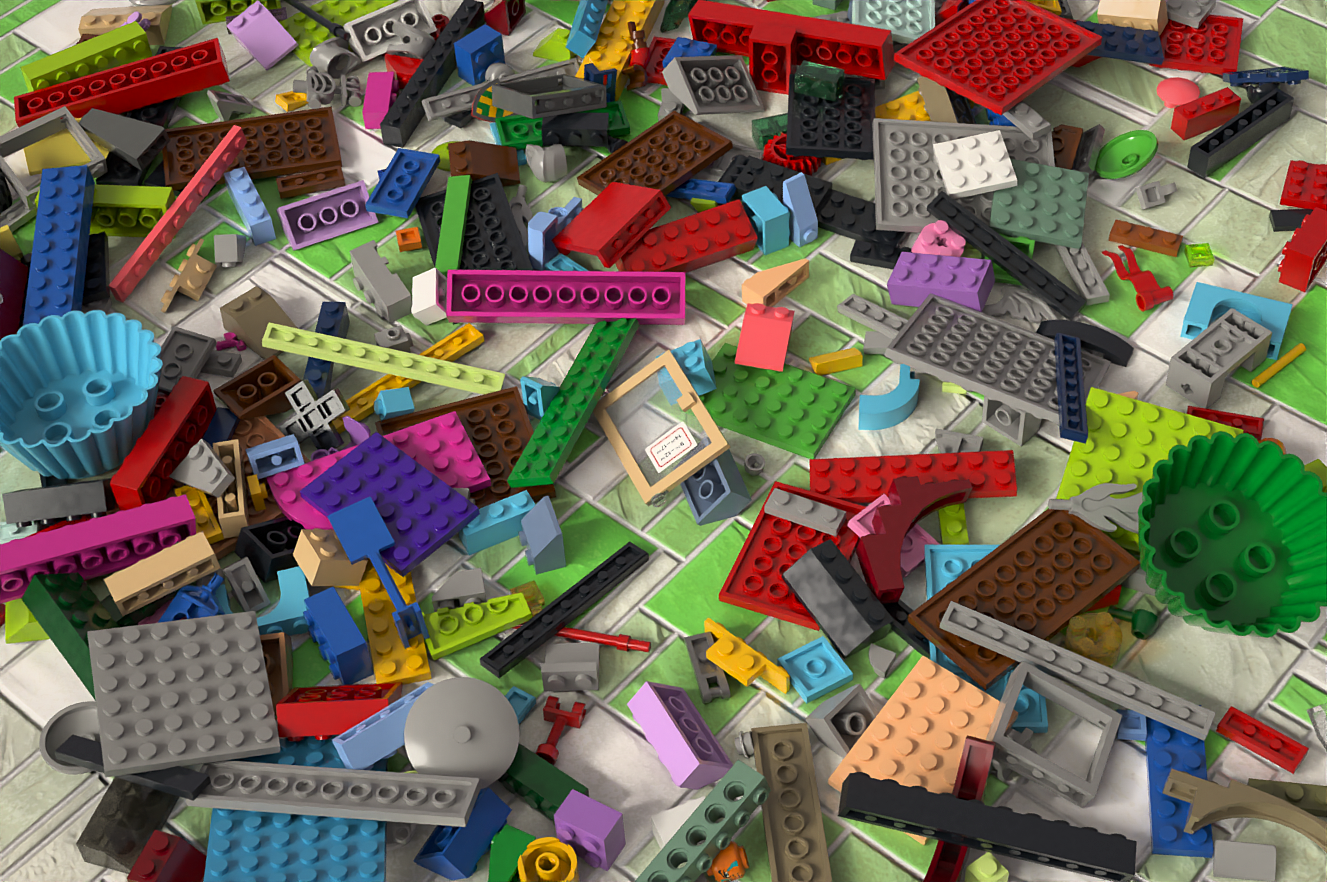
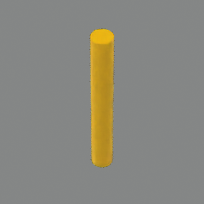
[1252,343,1306,388]

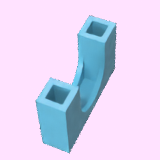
[1180,282,1293,360]
[215,566,311,636]

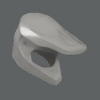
[386,21,436,60]
[310,37,361,79]
[525,144,567,183]

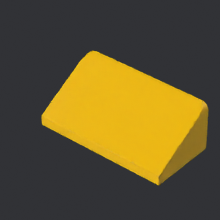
[809,347,863,376]

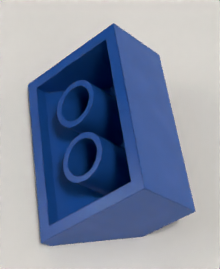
[413,787,512,881]

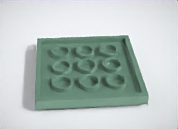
[989,159,1089,249]

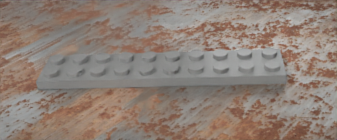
[185,760,481,827]

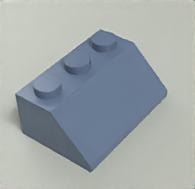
[674,437,752,526]

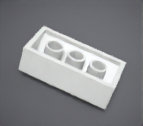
[343,0,437,62]

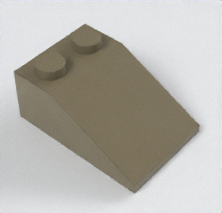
[220,286,298,360]

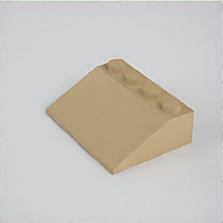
[78,5,172,45]

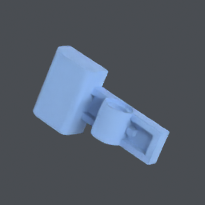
[528,197,584,271]

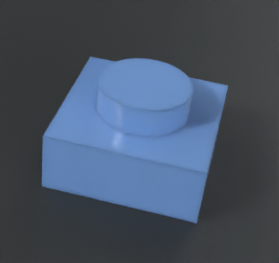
[1116,709,1147,741]

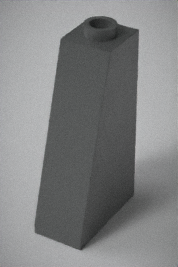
[79,108,170,171]

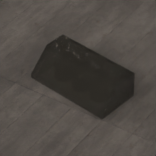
[76,777,179,874]

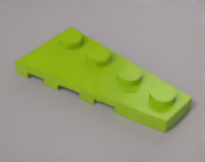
[422,593,533,661]

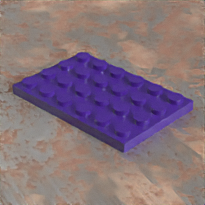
[300,432,480,577]

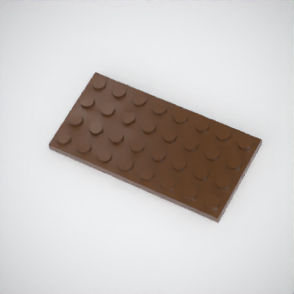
[162,106,342,191]
[908,508,1140,691]

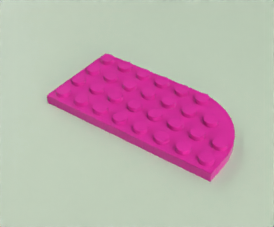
[266,411,491,530]

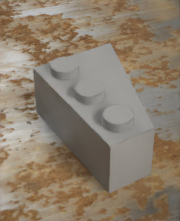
[350,240,412,323]

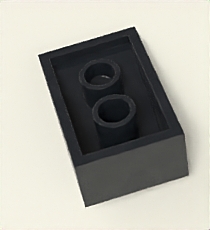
[234,516,304,583]

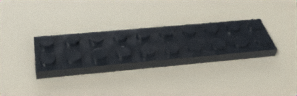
[96,46,183,186]

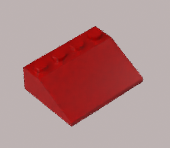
[276,682,403,741]

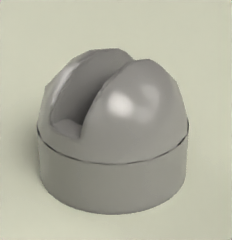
[744,453,765,476]

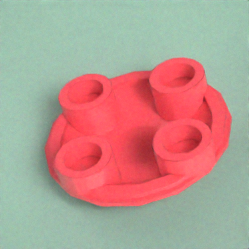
[1156,77,1200,108]

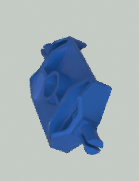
[157,573,225,623]

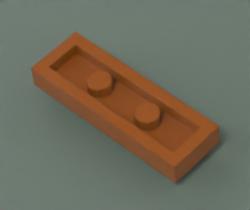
[1108,219,1183,257]

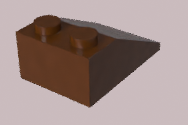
[448,140,521,186]
[213,355,301,420]

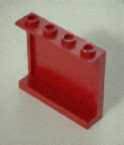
[551,182,671,268]

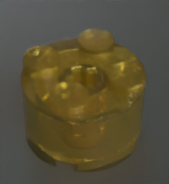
[1064,612,1122,669]

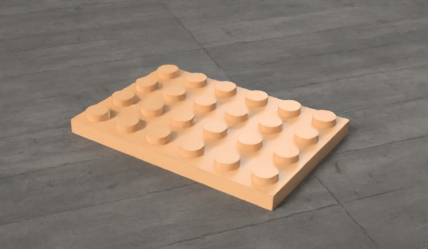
[828,656,1018,846]

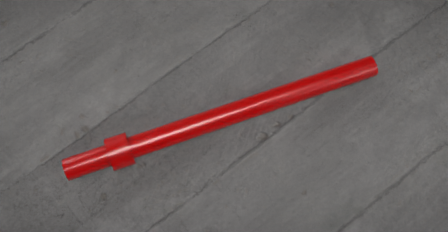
[512,621,651,653]

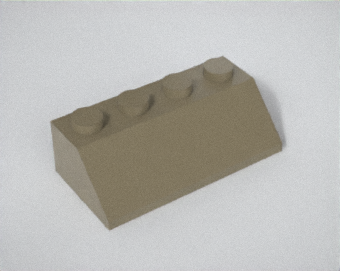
[917,76,976,124]

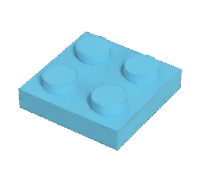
[777,636,853,704]

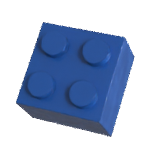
[454,24,505,86]

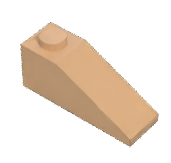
[742,258,809,307]

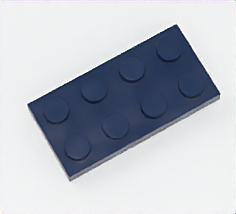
[1076,20,1164,65]

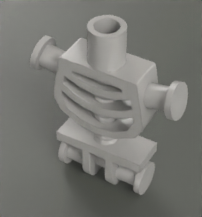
[293,66,361,109]

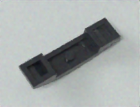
[1036,320,1134,367]

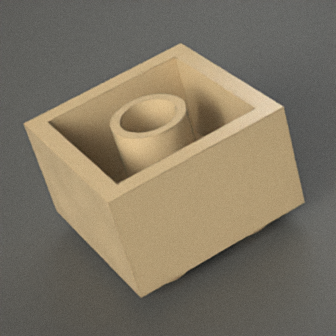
[293,528,368,586]

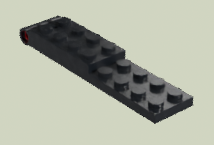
[718,154,908,248]

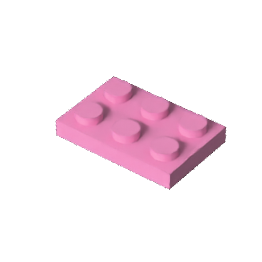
[847,494,940,578]

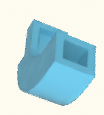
[858,364,920,430]

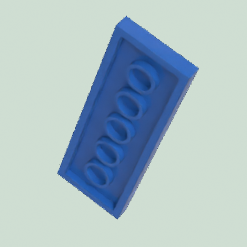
[1145,705,1214,858]

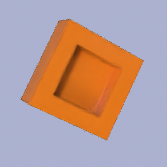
[396,227,422,252]

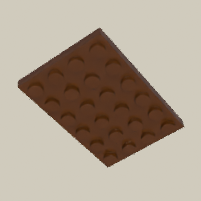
[577,111,733,196]

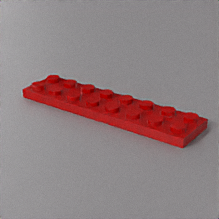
[809,450,1017,503]

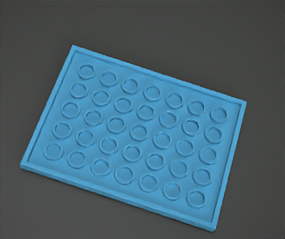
[204,735,388,882]

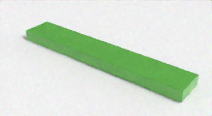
[435,175,472,277]

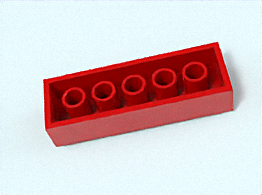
[615,199,758,273]
[110,376,217,511]

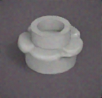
[735,731,754,758]

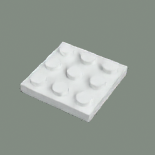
[933,130,1017,199]

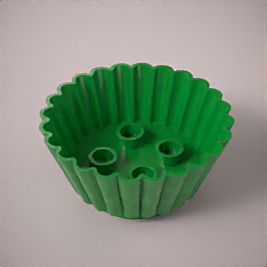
[1138,431,1327,638]

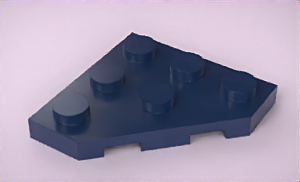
[1222,66,1309,86]

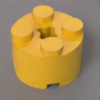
[518,837,580,882]

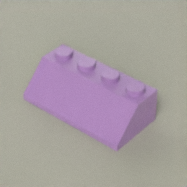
[276,180,378,251]
[627,681,733,790]

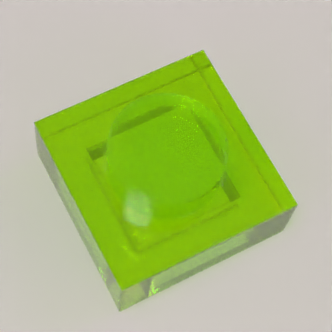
[1184,243,1214,267]

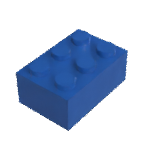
[303,586,374,685]

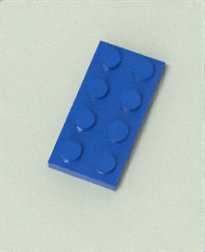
[365,148,440,218]

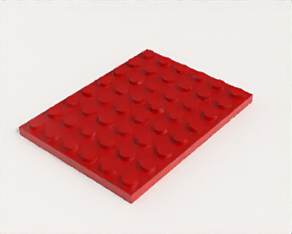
[894,0,1103,115]

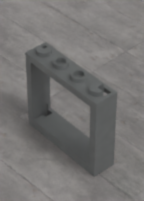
[492,74,607,119]

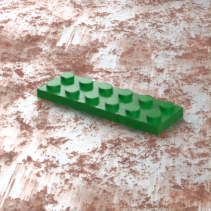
[495,101,630,150]

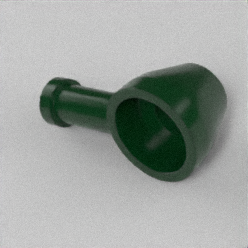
[1107,605,1160,640]

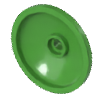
[1095,130,1158,179]

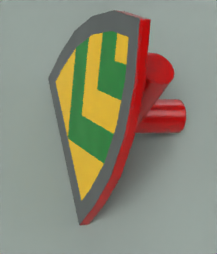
[471,78,519,122]

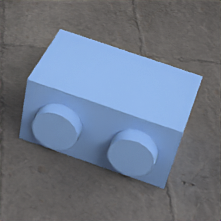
[245,434,305,479]

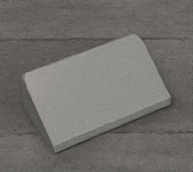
[1213,840,1276,882]

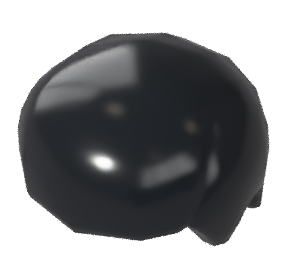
[1246,82,1281,104]

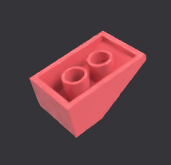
[735,303,795,372]

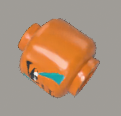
[707,841,749,882]

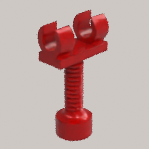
[535,696,587,766]

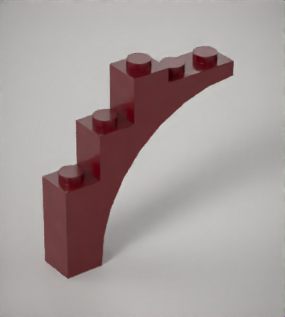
[856,476,972,604]
[923,735,996,882]

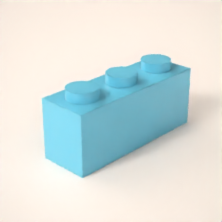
[458,490,535,555]

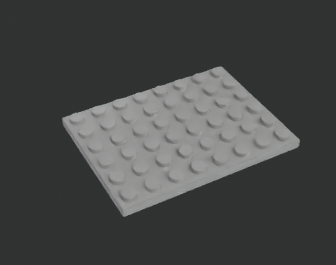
[872,118,1055,238]
[884,293,1111,426]

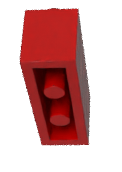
[1171,87,1241,141]

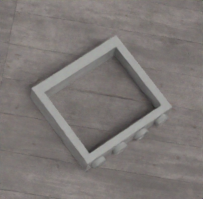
[0,106,108,210]
[986,661,1122,808]

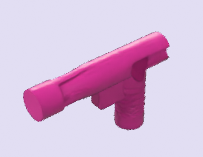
[215,332,247,352]

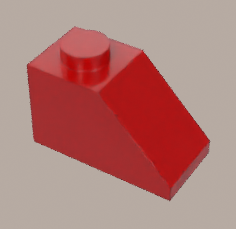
[384,54,423,89]

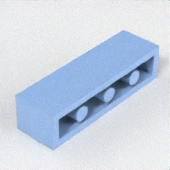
[223,167,276,246]
[332,682,434,770]

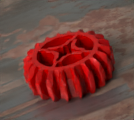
[763,132,822,176]

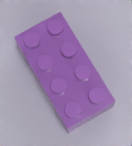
[887,252,995,312]

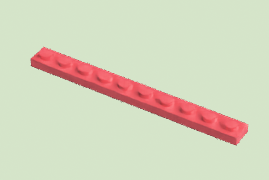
[108,125,247,302]

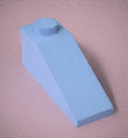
[783,172,818,248]

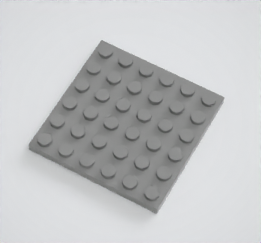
[87,611,280,777]

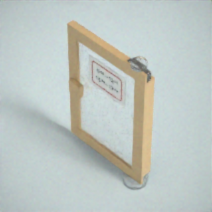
[593,350,731,507]

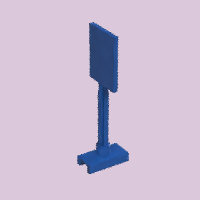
[327,497,429,649]

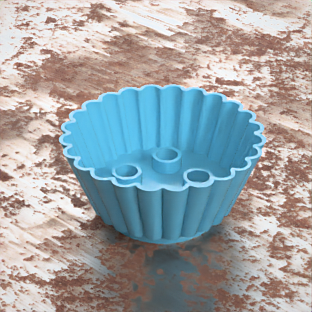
[0,310,163,479]

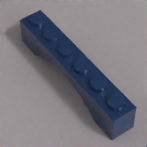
[303,302,350,399]

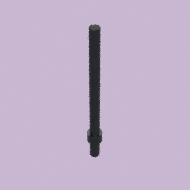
[284,0,351,41]

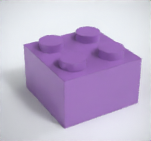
[554,789,626,871]

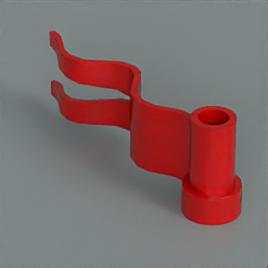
[1102,245,1174,312]

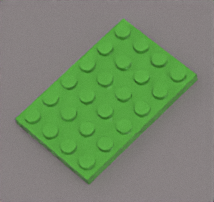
[681,343,856,459]

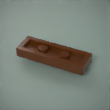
[276,165,345,199]

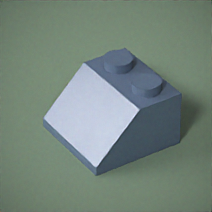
[518,496,566,575]

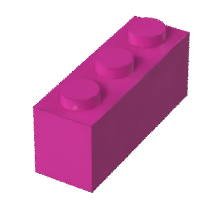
[362,72,400,129]

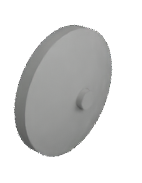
[404,677,519,789]

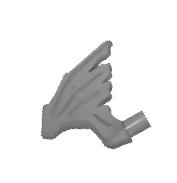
[982,286,1058,324]

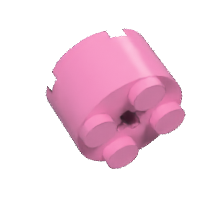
[911,220,966,257]

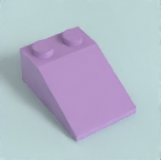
[226,1,298,70]

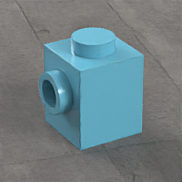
[374,387,415,420]

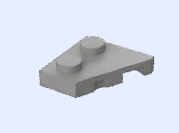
[935,429,983,453]

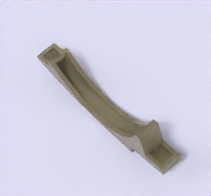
[1162,768,1327,853]

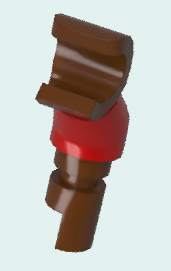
[621,21,651,91]

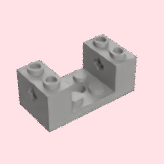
[1166,308,1272,409]

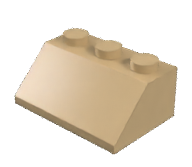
[1097,0,1168,36]

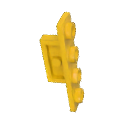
[704,618,790,694]

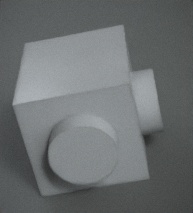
[374,325,413,353]

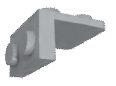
[541,643,600,691]

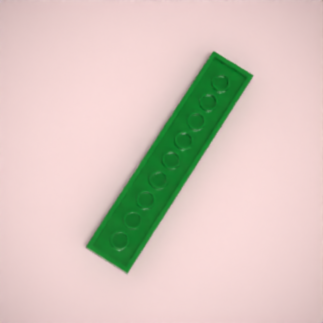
[507,318,640,488]

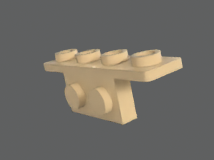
[160,238,217,313]

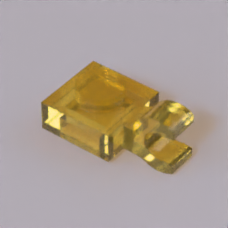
[510,580,545,617]

